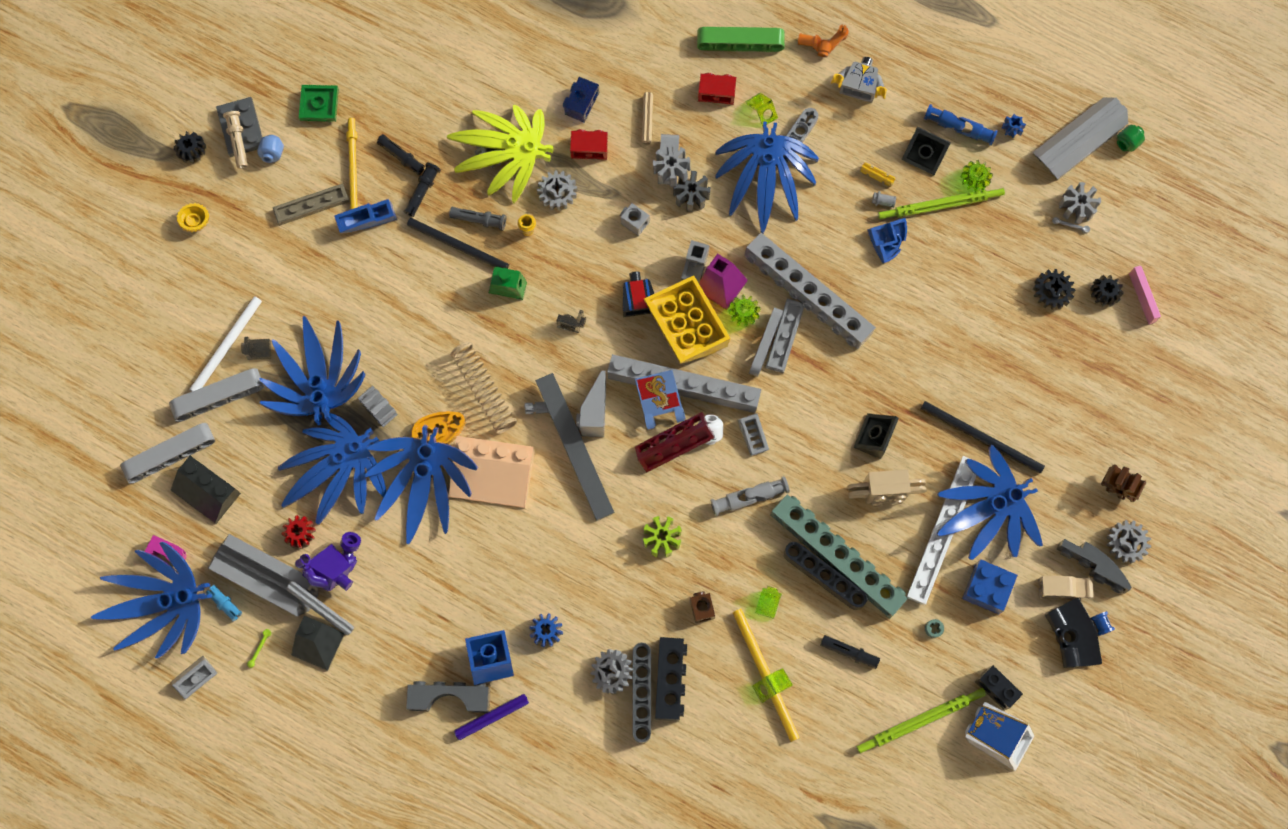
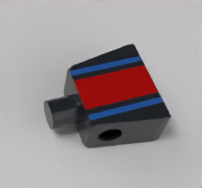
[623,271,655,318]

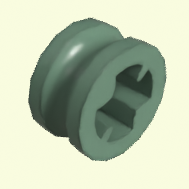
[925,619,944,638]

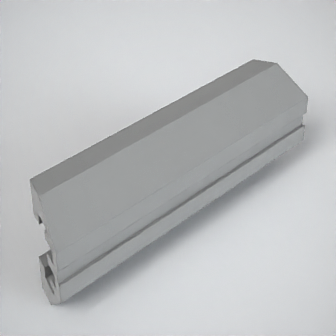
[1033,97,1128,180]
[208,534,318,617]

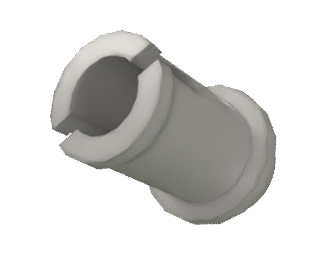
[872,191,896,208]

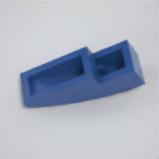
[334,199,397,233]

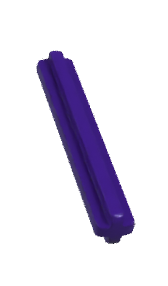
[454,694,529,740]

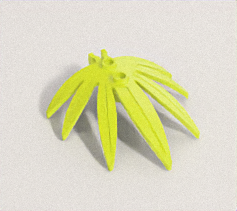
[447,105,553,204]

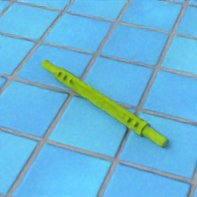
[878,188,1005,220]
[856,688,986,754]

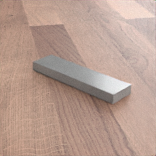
[766,298,804,373]

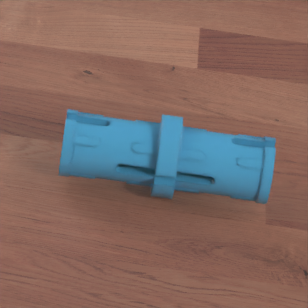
[206,585,242,621]

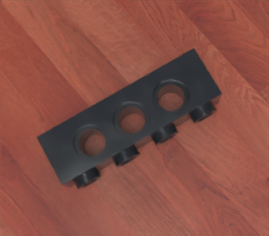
[655,637,687,721]

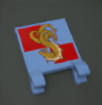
[635,370,686,430]

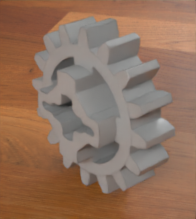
[537,170,577,211]
[1106,520,1151,563]
[591,649,633,694]

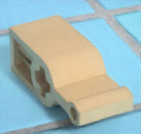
[1038,576,1094,599]

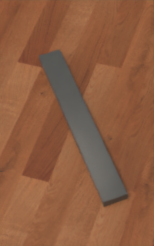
[535,373,615,521]

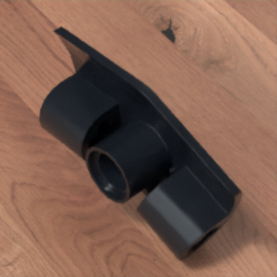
[1045,597,1102,668]

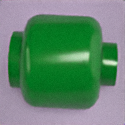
[1117,124,1145,152]

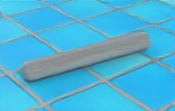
[286,581,354,635]

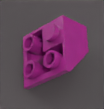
[699,253,748,310]

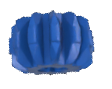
[529,613,563,648]

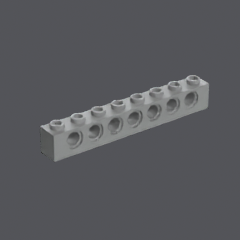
[745,233,876,349]

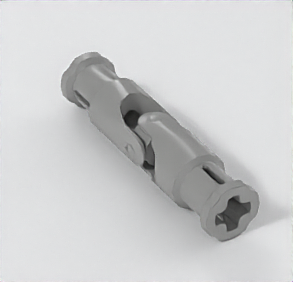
[710,476,790,516]

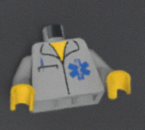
[831,57,887,103]

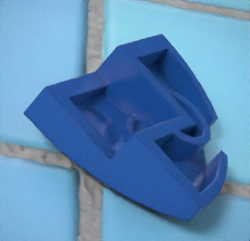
[867,218,907,263]

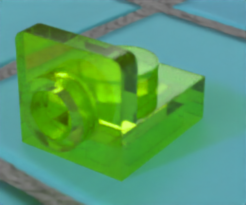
[755,586,782,619]

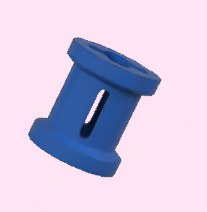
[1091,611,1115,636]

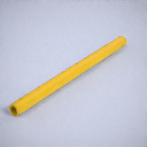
[732,609,800,742]

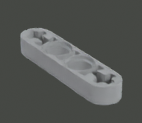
[776,108,818,167]
[749,307,783,377]

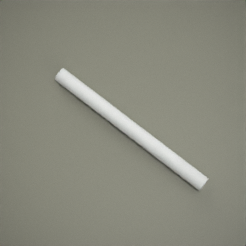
[189,296,262,392]

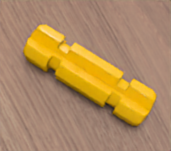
[860,162,895,187]

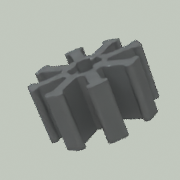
[673,171,711,212]

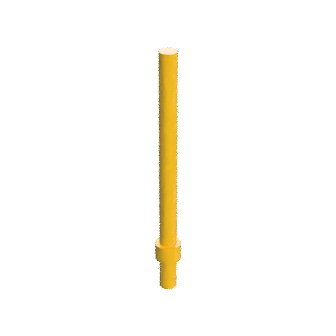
[346,118,358,210]

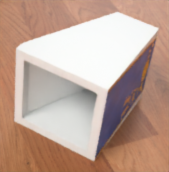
[965,702,1034,771]

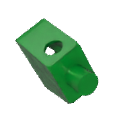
[488,267,527,300]

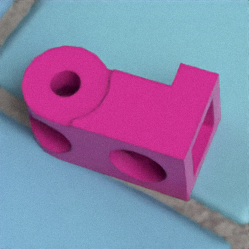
[145,535,187,561]

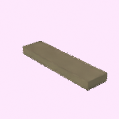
[272,183,349,226]

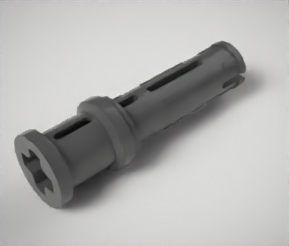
[449,206,507,231]

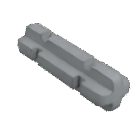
[524,402,549,414]

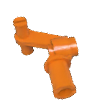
[798,24,849,57]

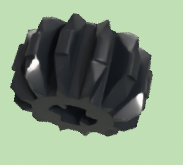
[173,131,206,163]
[1090,275,1123,307]

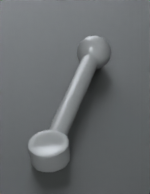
[1052,217,1090,234]

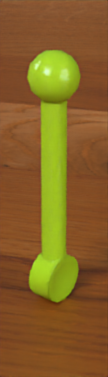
[247,629,272,668]

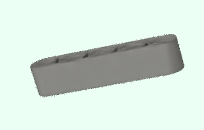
[169,368,264,422]
[120,423,215,484]

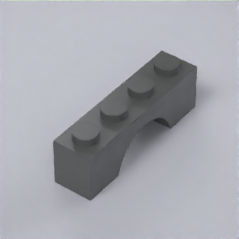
[406,681,490,713]

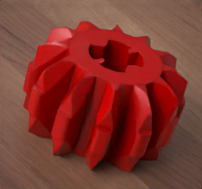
[281,515,316,549]

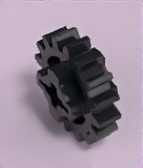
[1033,269,1076,310]

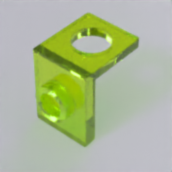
[746,93,778,126]
[752,668,793,703]

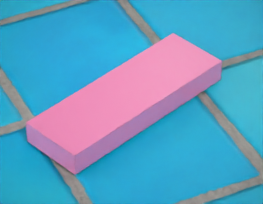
[1129,266,1161,324]

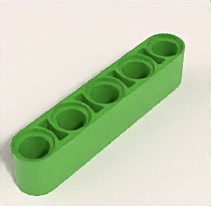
[697,27,785,52]

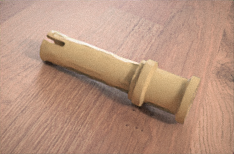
[223,111,248,168]

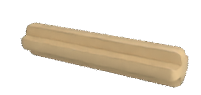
[642,92,653,144]

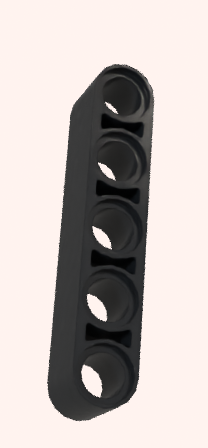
[784,542,867,610]

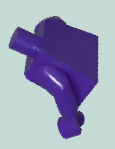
[295,532,361,591]

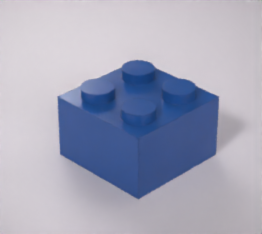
[962,559,1018,615]
[465,630,514,685]

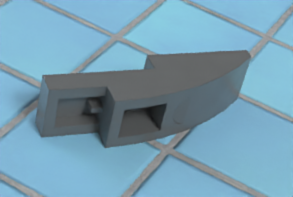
[1057,539,1132,594]

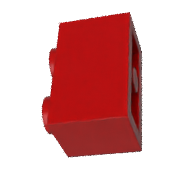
[698,73,737,105]
[570,129,608,160]

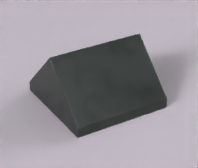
[902,127,951,176]
[854,413,899,459]

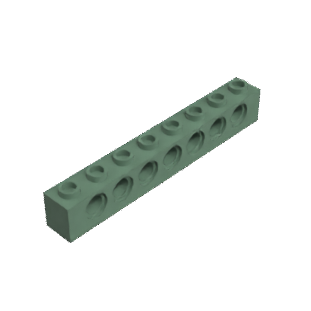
[771,494,908,619]

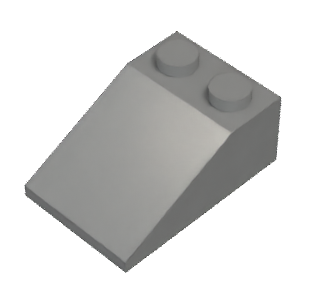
[576,371,606,437]

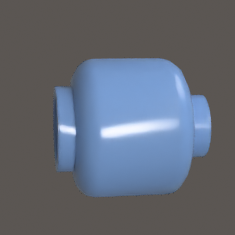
[257,135,284,163]

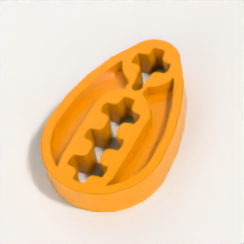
[412,411,466,445]

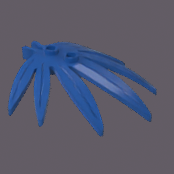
[715,122,819,234]
[259,316,365,425]
[278,413,387,525]
[364,425,478,544]
[937,445,1043,560]
[91,542,212,659]

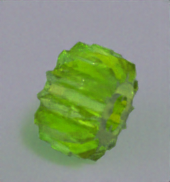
[961,159,993,192]
[728,294,761,327]

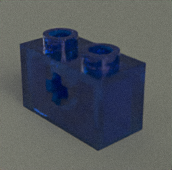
[563,76,600,123]

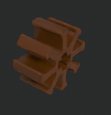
[1101,464,1147,502]

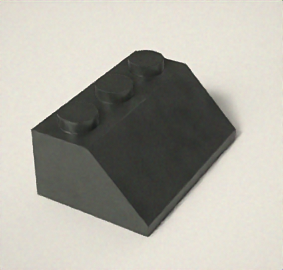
[171,455,241,524]

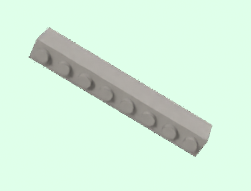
[607,354,761,413]

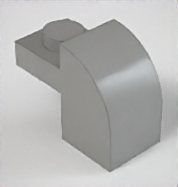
[681,240,710,283]

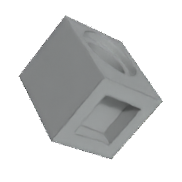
[620,203,650,236]

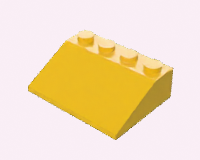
[644,275,731,364]

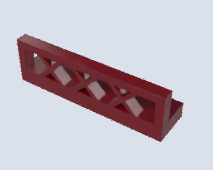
[635,412,715,473]

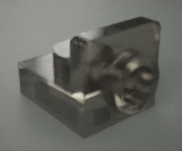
[556,310,586,333]
[241,337,271,360]

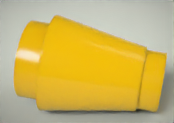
[517,214,536,236]

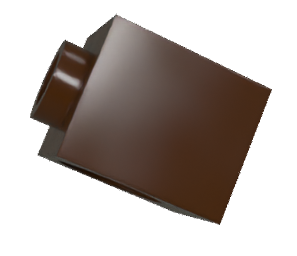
[690,591,715,623]

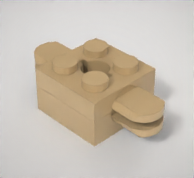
[848,469,927,506]

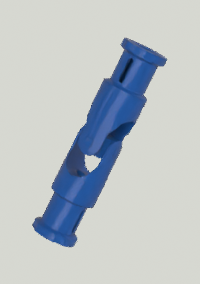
[924,104,998,146]

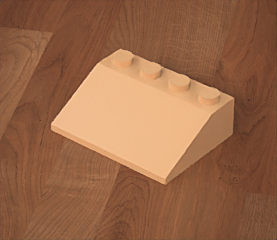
[449,436,535,508]

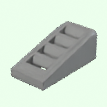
[738,413,769,456]

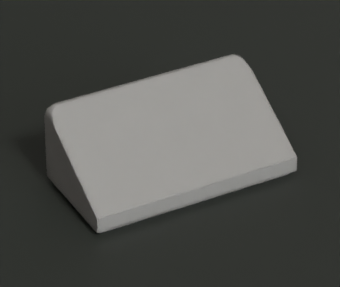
[172,655,217,700]

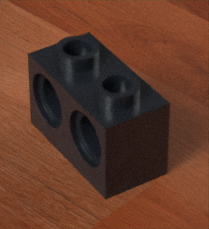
[975,665,1023,711]

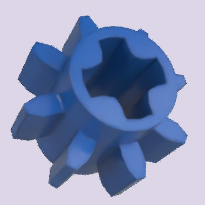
[1002,114,1026,138]

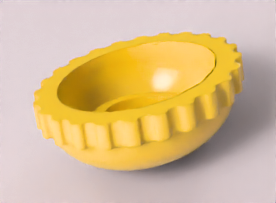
[177,203,209,232]

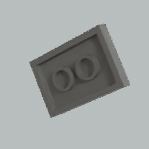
[216,97,263,157]

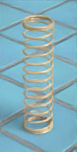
[450,342,517,434]

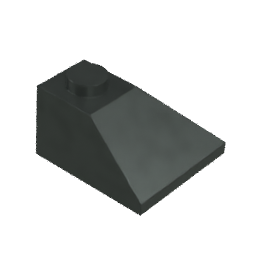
[291,616,345,671]

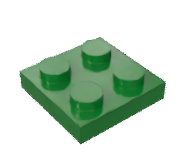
[298,85,339,122]

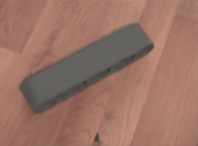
[633,642,651,744]

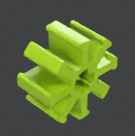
[643,516,682,558]

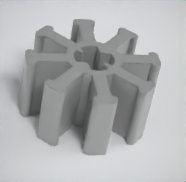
[653,145,691,187]
[1059,182,1101,224]
[358,385,398,427]

